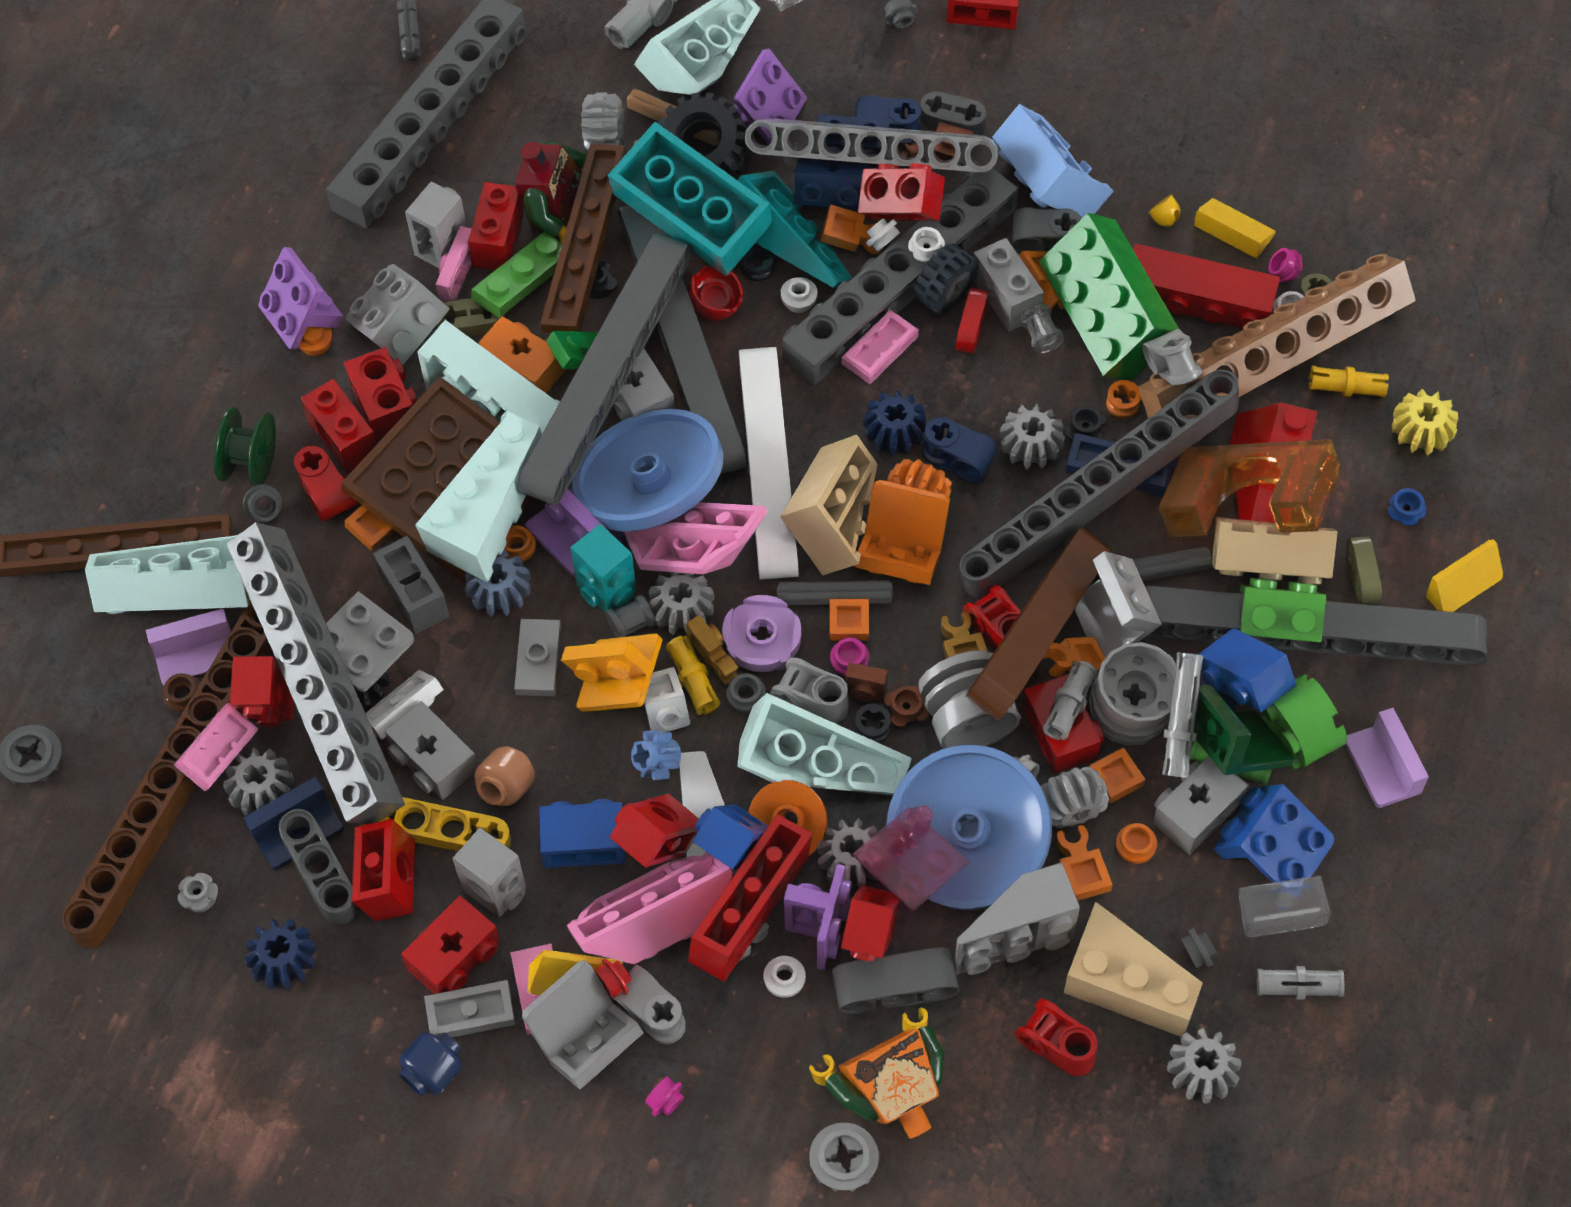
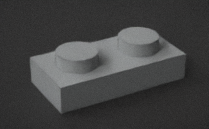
[424,980,516,1038]

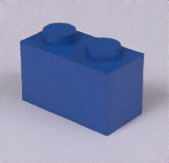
[1198,628,1297,712]
[540,799,626,868]

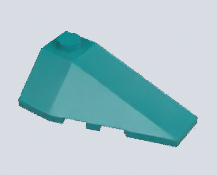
[737,171,852,288]

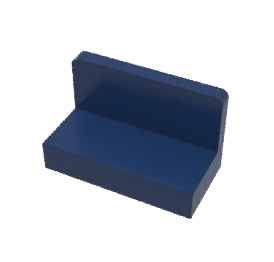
[244,777,344,870]

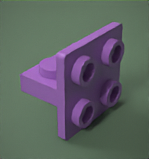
[734,49,807,145]
[259,247,344,349]
[525,488,626,577]
[784,864,852,971]

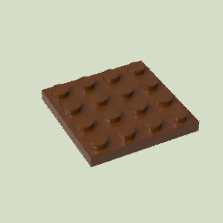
[341,376,536,582]

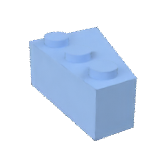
[992,104,1114,219]

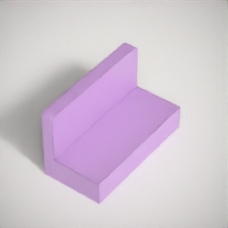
[146,608,231,686]
[1345,708,1429,808]

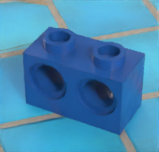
[692,804,768,870]

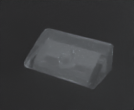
[1239,875,1331,937]

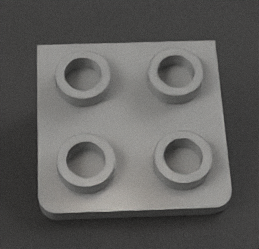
[346,264,450,365]
[1075,551,1162,657]
[326,591,414,692]
[522,961,643,1090]

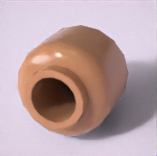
[474,746,535,807]

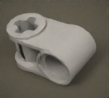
[1142,329,1202,385]
[770,657,849,723]
[609,965,686,1044]

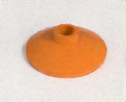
[748,780,827,856]

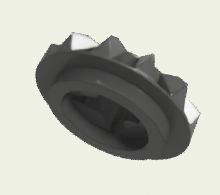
[0,725,64,787]

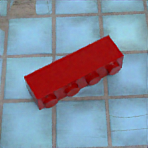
[1133,243,1280,330]
[688,814,813,982]

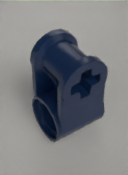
[854,95,921,146]
[922,417,998,483]

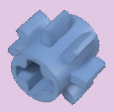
[631,730,681,780]

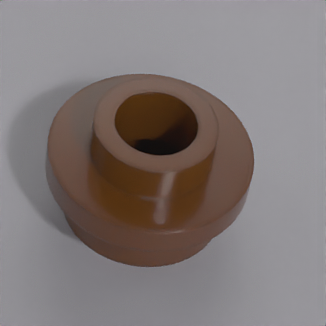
[162,673,200,712]

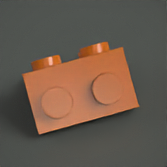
[854,480,950,585]

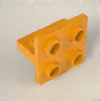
[561,634,662,712]

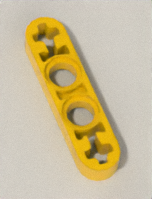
[360,797,511,851]

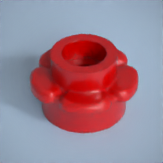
[594,959,632,999]

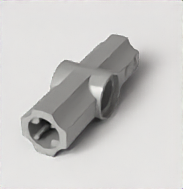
[604,0,677,50]

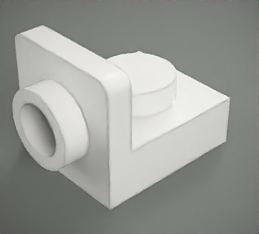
[644,667,690,733]

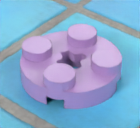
[722,595,801,672]

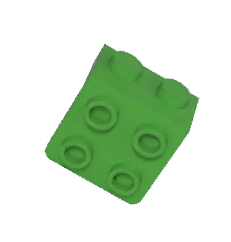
[1240,578,1326,643]

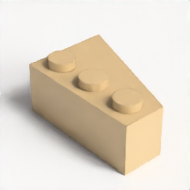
[780,435,877,575]
[1212,517,1338,584]
[1064,902,1203,1037]

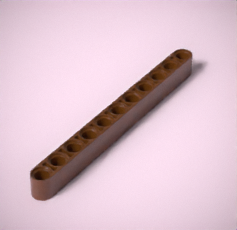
[62,600,274,949]

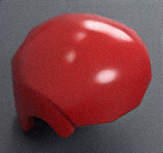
[688,265,743,321]

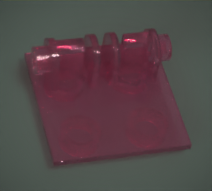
[853,805,969,912]

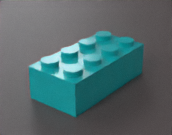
[608,122,773,276]

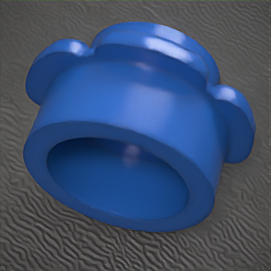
[1388,488,1426,526]

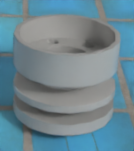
[1087,642,1176,746]
[918,650,1021,749]

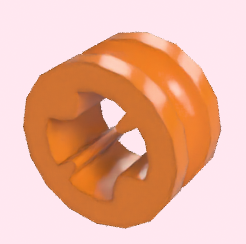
[1106,380,1141,419]

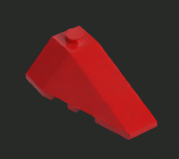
[1228,403,1318,524]

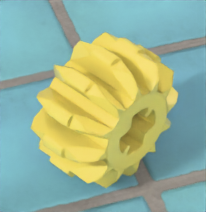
[1392,388,1458,456]

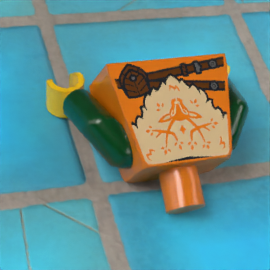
[809,1008,944,1139]

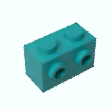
[570,524,636,612]

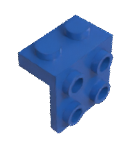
[1213,784,1334,898]

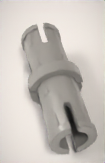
[1043,661,1098,741]
[1256,966,1345,1000]

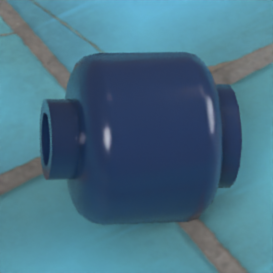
[398,1032,462,1097]

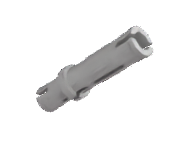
[1162,652,1204,778]

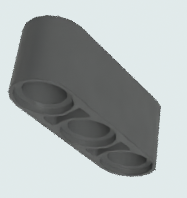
[279,809,358,925]
[832,947,960,1015]

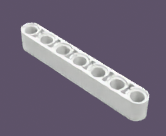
[739,347,799,580]

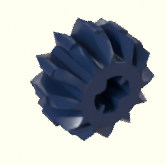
[863,389,928,457]
[244,918,317,990]

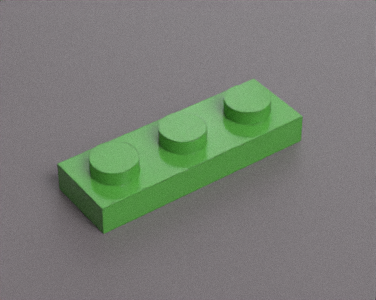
[471,231,563,318]

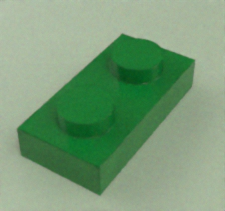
[546,331,598,369]

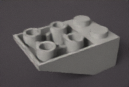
[954,863,1080,975]

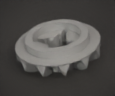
[809,1122,879,1192]

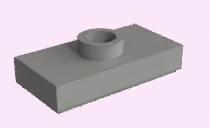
[514,619,561,697]

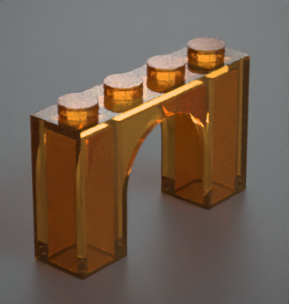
[1158,439,1342,537]

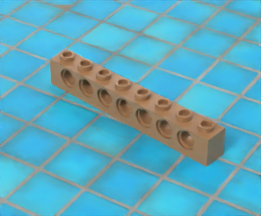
[1138,254,1416,419]

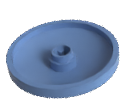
[572,409,724,531]
[886,745,1052,911]

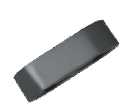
[920,91,986,135]

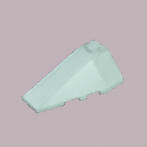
[634,0,760,95]
[738,693,912,795]

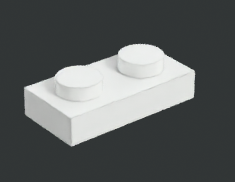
[365,670,444,740]

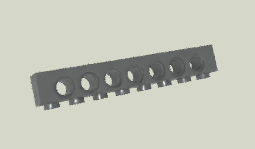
[326,0,527,229]
[782,168,1018,386]
[226,522,405,824]

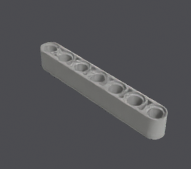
[745,118,998,172]

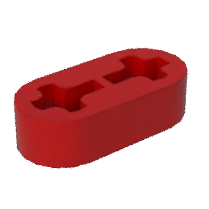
[955,288,989,354]

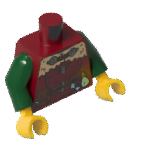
[515,141,586,243]

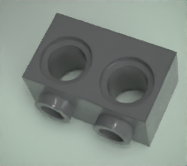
[373,535,450,635]

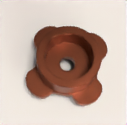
[884,686,929,728]

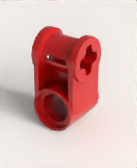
[294,446,358,523]
[962,585,1021,650]
[1014,999,1097,1076]

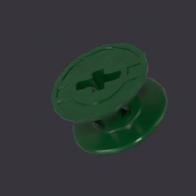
[213,406,276,486]

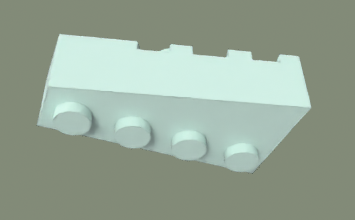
[417,320,560,433]
[415,412,542,583]
[85,535,250,614]

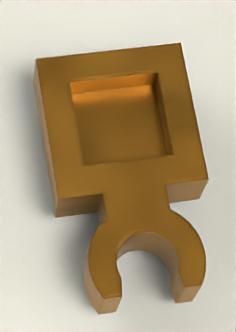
[941,611,988,659]
[686,615,738,687]

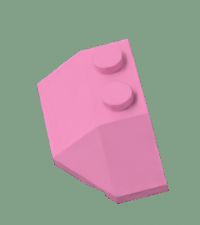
[623,502,767,574]
[567,852,733,964]

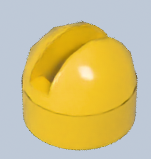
[1148,195,1180,227]

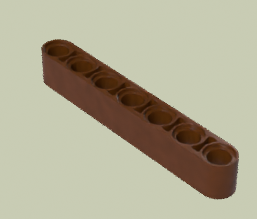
[965,526,1112,721]

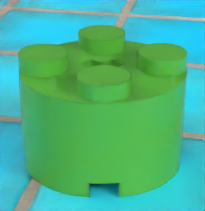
[1261,674,1347,771]

